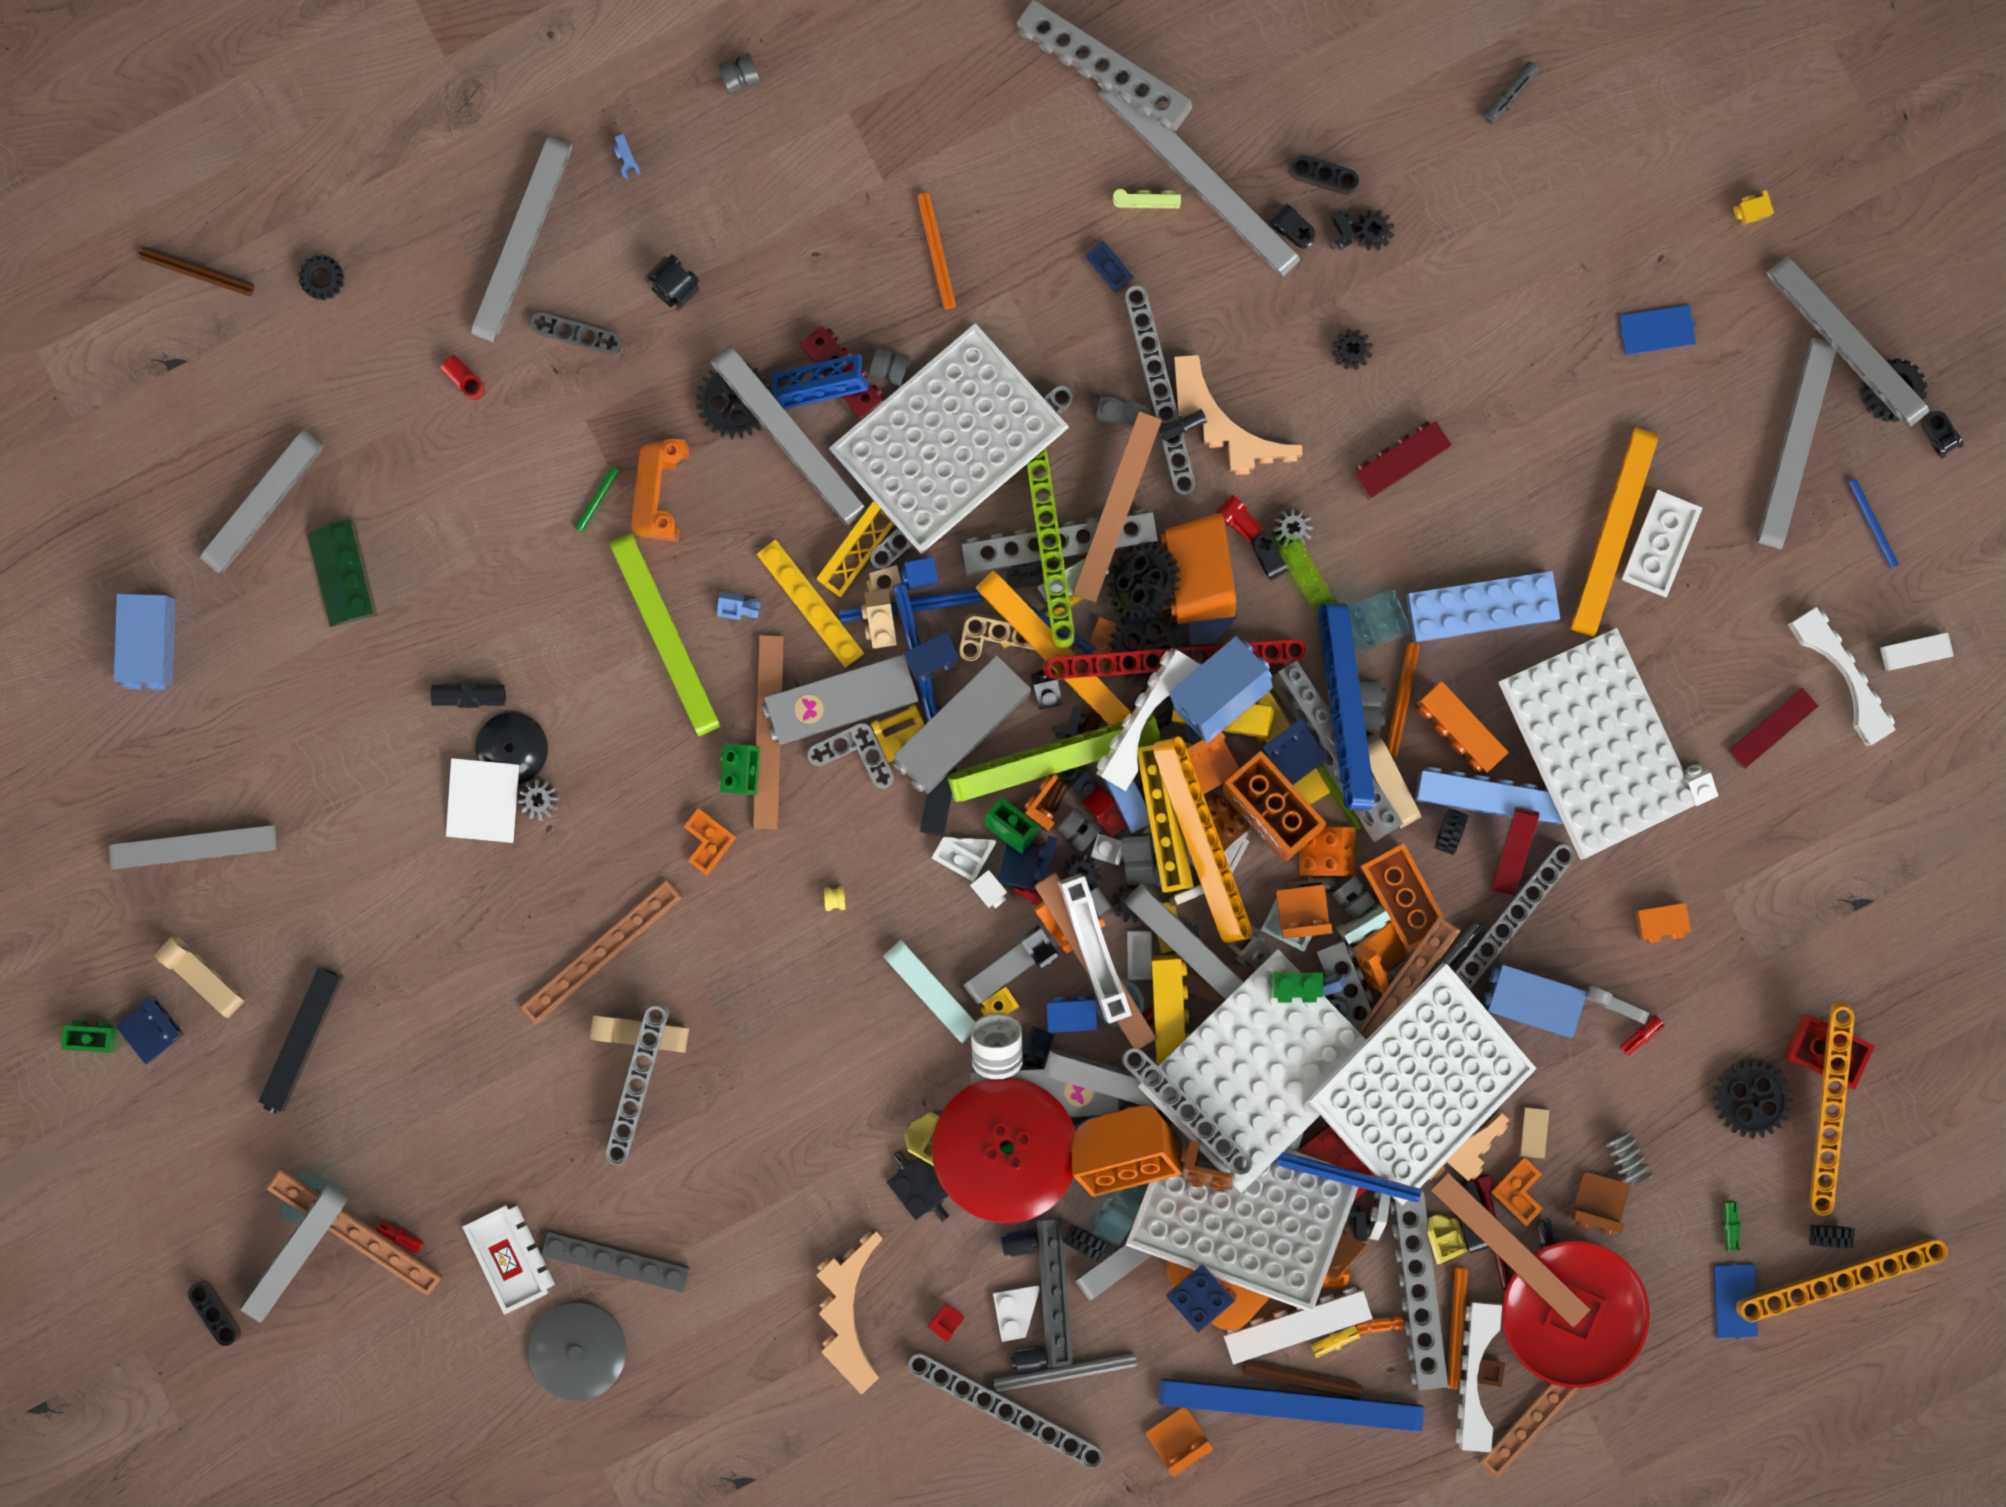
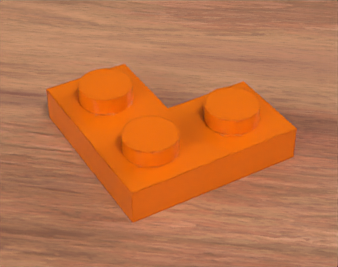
[684,808,737,876]
[1491,1157,1543,1226]

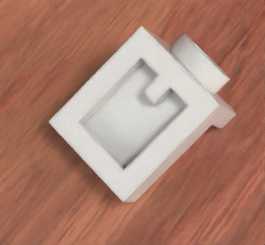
[1091,834,1125,866]

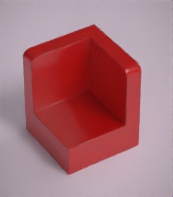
[928,1302,964,1343]

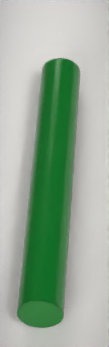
[574,466,620,533]

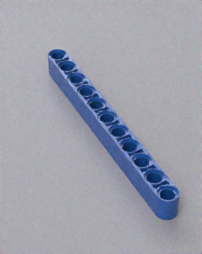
[1158,1379,1425,1431]

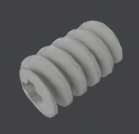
[1605,1131,1653,1186]

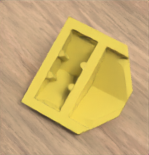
[904,1112,940,1166]
[1427,1214,1468,1264]

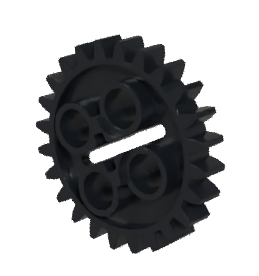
[696,363,771,440]
[1107,543,1181,621]
[1108,612,1186,687]
[1713,1059,1793,1139]

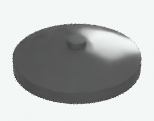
[528,1302,627,1401]

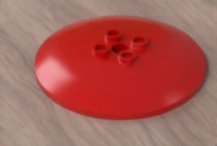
[932,1077,1076,1224]
[1502,1241,1650,1388]

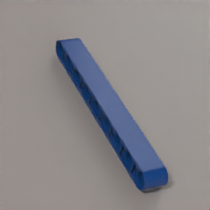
[1318,603,1375,810]

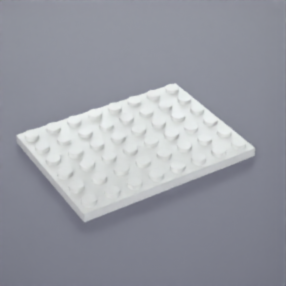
[829,323,1069,554]
[1498,628,1697,860]
[1138,949,1366,1193]
[1307,963,1536,1206]
[1126,1123,1359,1313]

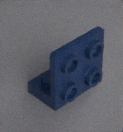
[1261,718,1328,785]
[998,836,1058,891]
[117,996,185,1064]
[1166,1264,1237,1333]

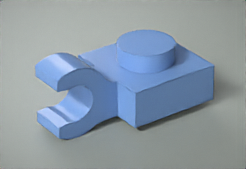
[613,134,641,180]
[717,591,761,620]

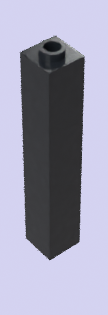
[258,967,344,1114]

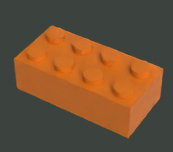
[1415,681,1509,774]
[1359,843,1445,952]

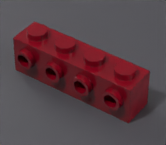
[799,326,883,421]
[1353,421,1452,500]

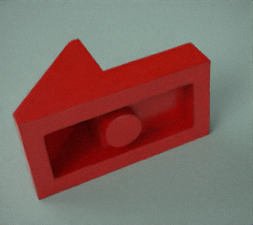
[1081,785,1127,838]

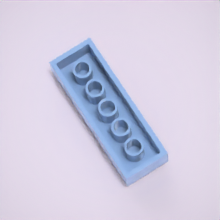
[1406,571,1560,643]
[1413,767,1563,825]

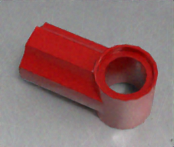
[439,354,485,400]
[1215,494,1264,544]

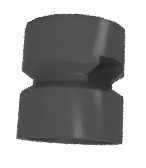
[718,53,760,95]
[869,346,910,386]
[1056,808,1102,853]
[1331,875,1377,921]

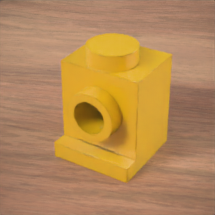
[1733,190,1774,225]
[980,986,1019,1016]

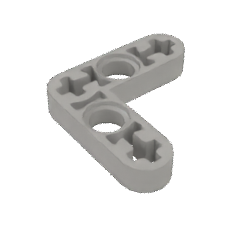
[808,723,894,789]
[1583,985,1650,1025]

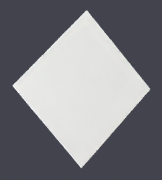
[446,758,519,843]

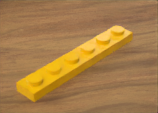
[757,539,865,668]

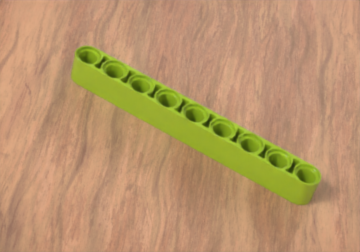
[1026,448,1074,648]
[609,532,721,737]
[947,714,1161,802]

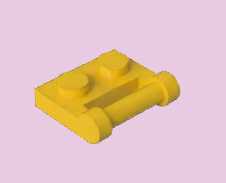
[871,704,924,763]

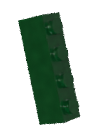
[307,520,378,627]

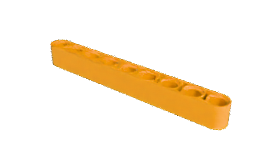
[1570,427,1659,637]
[975,570,1132,726]
[1153,737,1252,943]
[1810,1000,1854,1216]
[1736,1238,1948,1322]

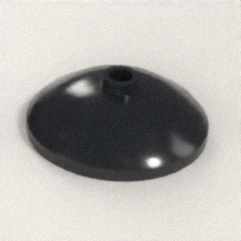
[475,712,548,784]

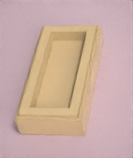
[1519,1107,1549,1159]

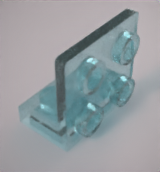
[1348,589,1412,654]

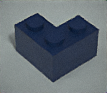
[903,632,960,681]

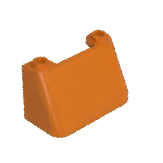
[631,439,690,542]
[1160,513,1236,624]

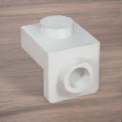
[1683,763,1718,806]

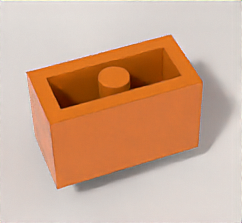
[1635,903,1691,944]

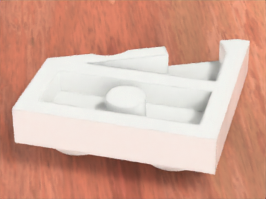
[932,837,997,882]
[1369,1191,1391,1240]
[993,1284,1040,1342]

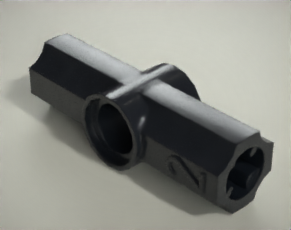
[431,683,506,708]

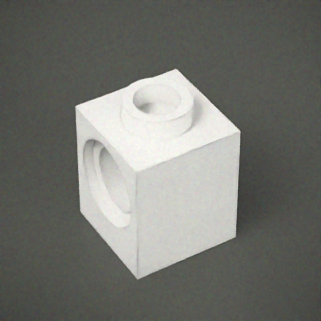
[970,870,1007,908]

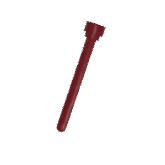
[1473,1174,1510,1290]

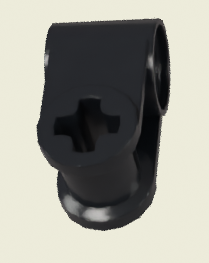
[1270,204,1315,249]
[1921,411,1964,459]
[1252,533,1292,581]

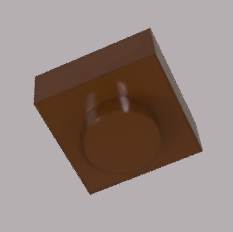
[1477,1358,1505,1387]

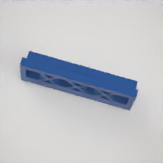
[771,353,869,409]

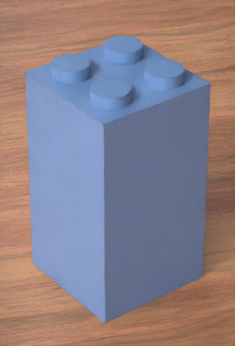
[114,594,176,690]
[1169,636,1273,744]
[1481,964,1587,1038]

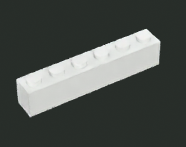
[1223,1286,1372,1364]

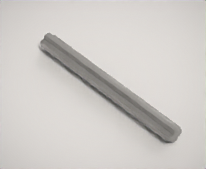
[993,1353,1137,1392]

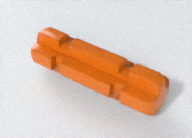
[1356,1315,1404,1335]

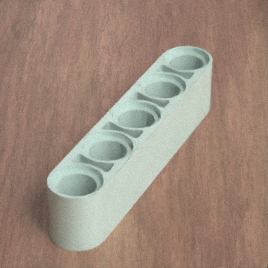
[883,939,975,1044]

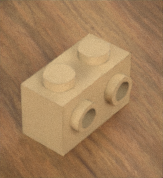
[861,589,897,648]

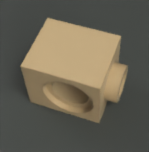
[866,565,902,595]

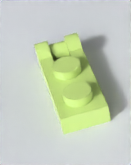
[1112,189,1181,208]

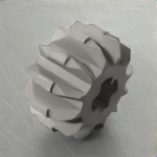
[1272,508,1314,550]
[518,779,560,821]

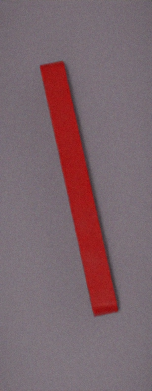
[1043,639,1306,679]

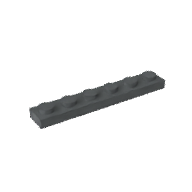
[1037,1218,1073,1368]
[542,1231,690,1292]

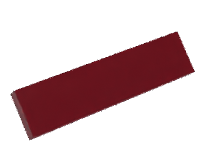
[1728,688,1819,769]
[1492,807,1539,895]

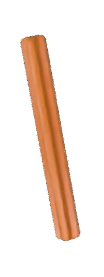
[917,192,956,310]
[1386,642,1420,761]
[1447,1267,1468,1389]

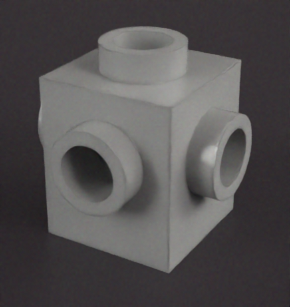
[1228,932,1272,970]

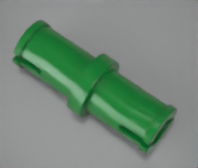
[1722,1200,1741,1251]

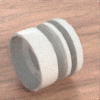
[971,1014,1023,1079]

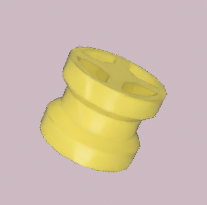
[824,886,845,911]

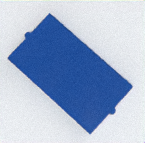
[1619,305,1696,355]
[1714,1262,1758,1340]

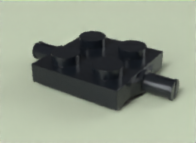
[887,1150,950,1222]

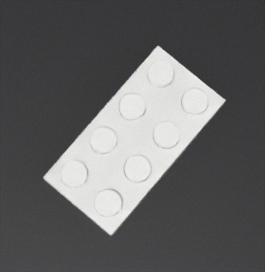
[1621,490,1702,598]

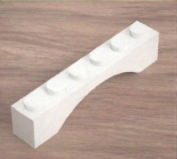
[1787,607,1896,746]
[1096,648,1201,791]
[1058,873,1132,1023]
[1456,1301,1502,1452]

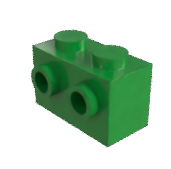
[719,744,760,795]
[984,797,1039,854]
[1270,973,1323,1003]
[61,1020,118,1053]

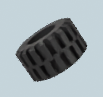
[1861,358,1927,422]

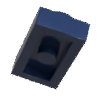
[1084,241,1134,293]

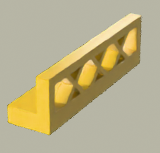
[817,501,895,598]

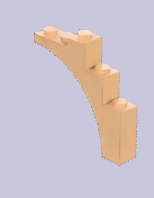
[1174,355,1303,475]
[1429,1111,1509,1181]
[816,1230,883,1395]

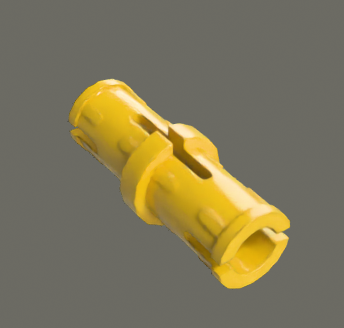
[1310,1325,1360,1359]

